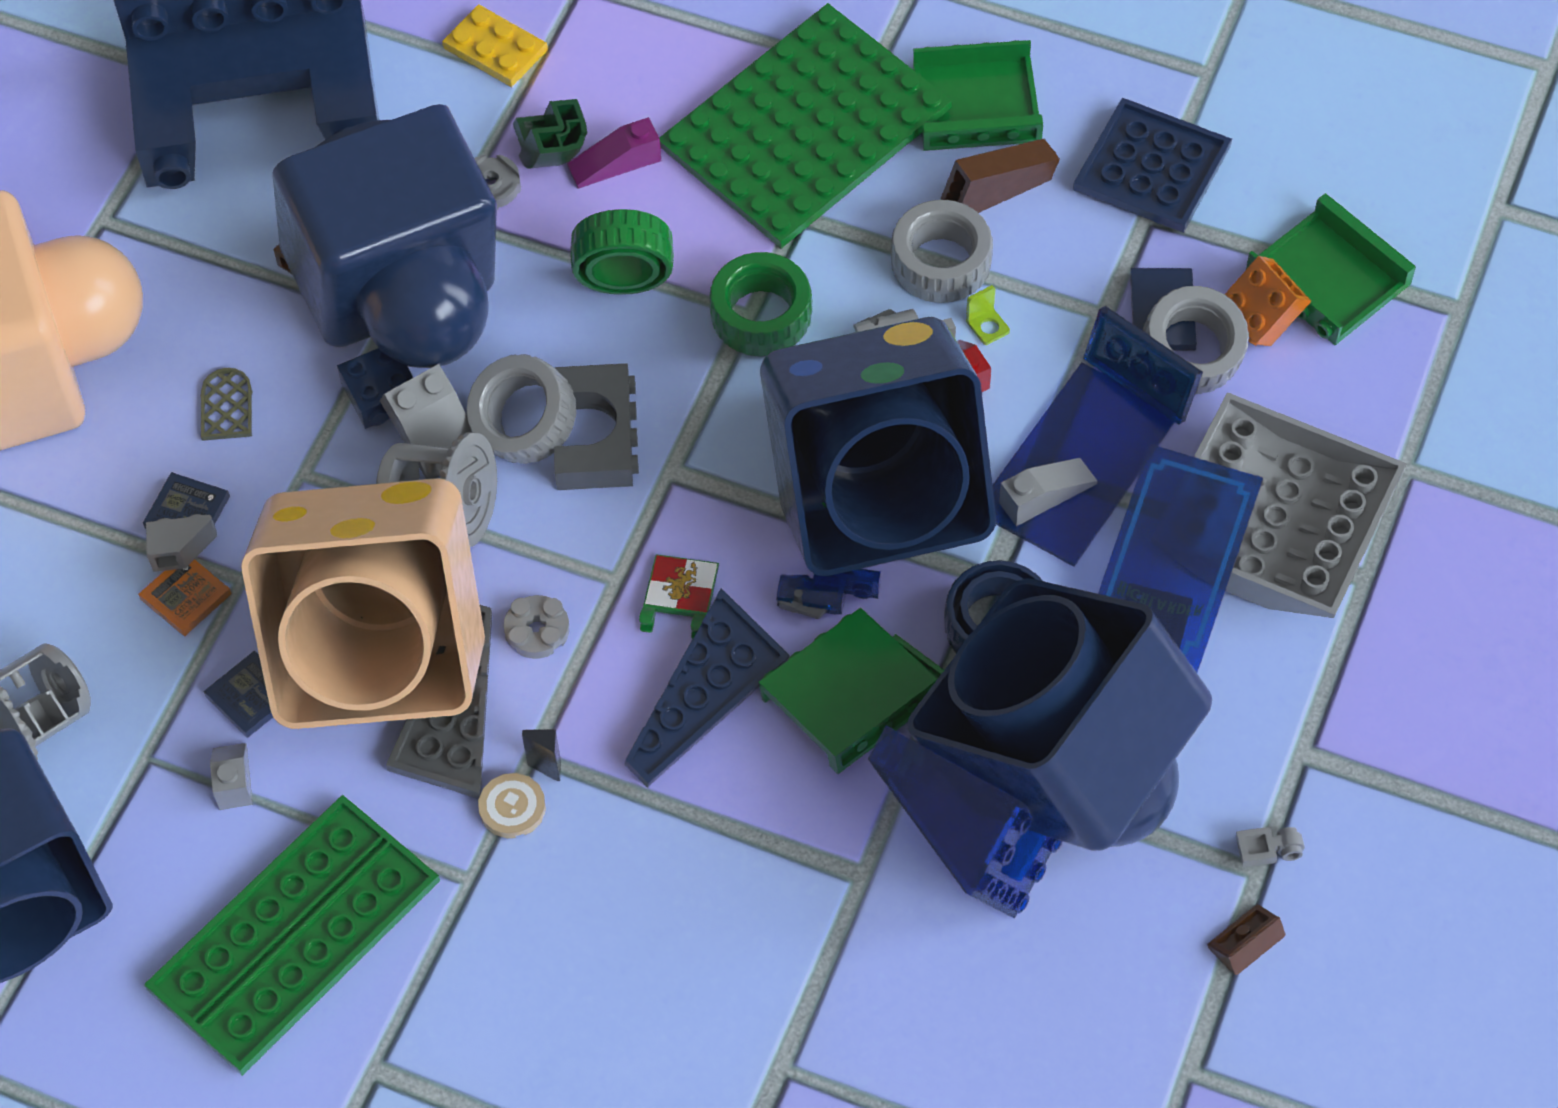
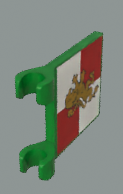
[639,554,719,639]

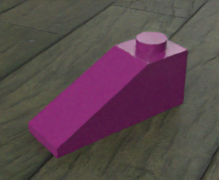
[567,117,662,189]

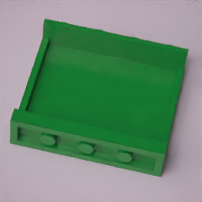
[913,40,1043,151]
[1246,193,1416,346]
[759,607,937,774]

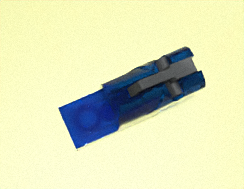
[776,569,881,619]

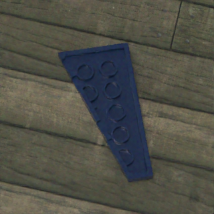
[624,588,790,788]

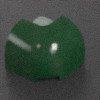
[513,99,587,169]

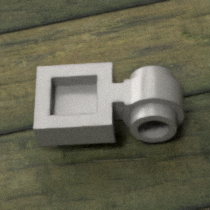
[1236,827,1305,868]

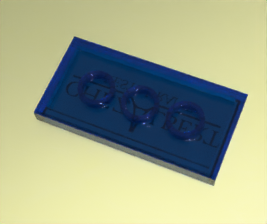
[1083,306,1203,425]

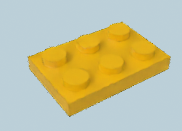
[442,4,548,88]

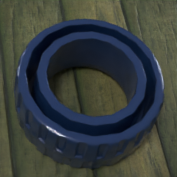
[944,560,1043,654]

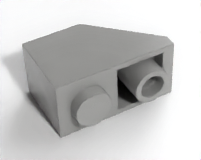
[146,514,217,572]

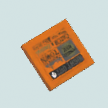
[138,559,232,637]

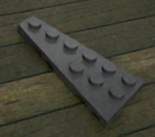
[386,605,492,799]

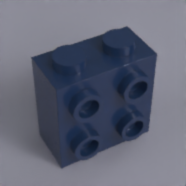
[337,348,414,429]

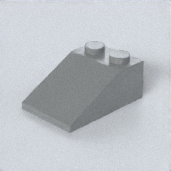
[380,364,472,479]

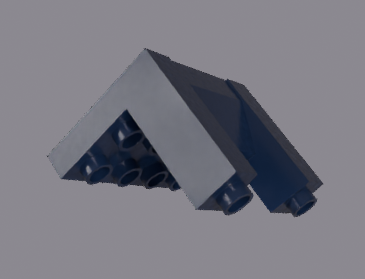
[113,0,379,189]

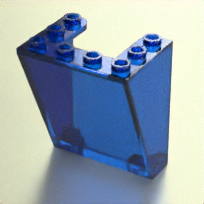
[868,726,1063,919]

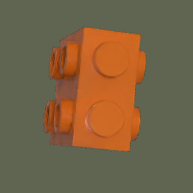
[1225,256,1311,346]

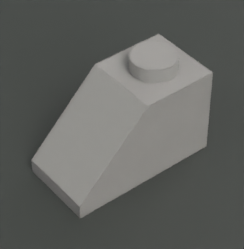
[210,743,253,810]

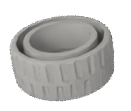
[891,200,993,303]
[1142,286,1249,394]
[466,354,577,464]

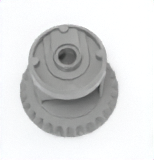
[376,432,497,548]
[0,643,91,760]

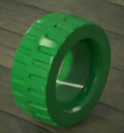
[570,209,674,295]
[709,252,812,356]

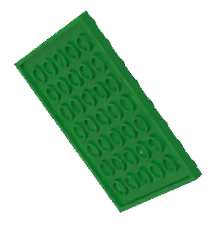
[659,3,952,249]

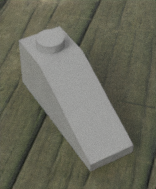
[999,458,1097,526]

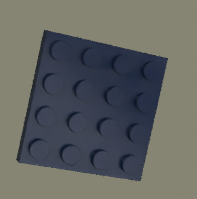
[1073,97,1232,233]

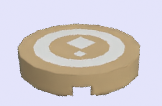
[478,773,546,839]

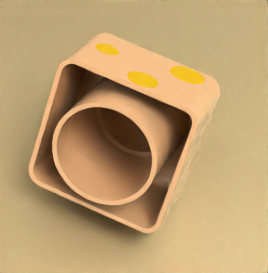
[241,478,485,729]

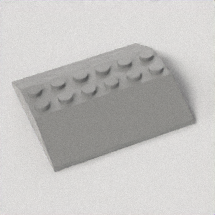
[1151,392,1407,618]

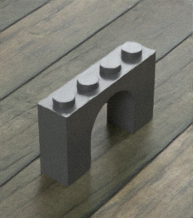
[554,363,639,490]

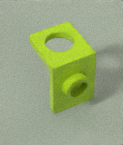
[966,285,1010,345]

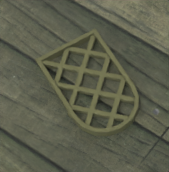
[200,368,253,441]

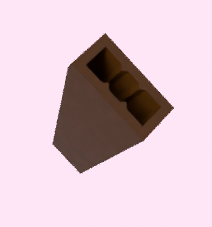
[940,138,1060,213]

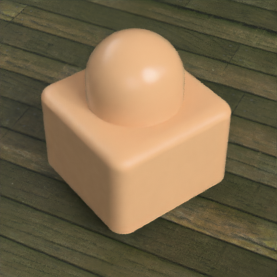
[0,190,143,451]

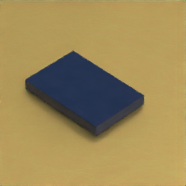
[1130,268,1197,351]

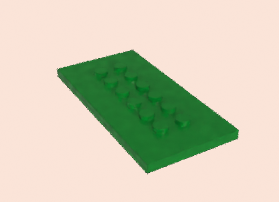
[144,794,440,1076]

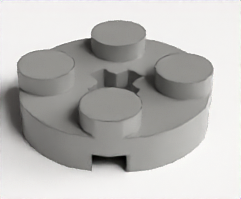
[475,155,521,210]
[503,595,570,659]

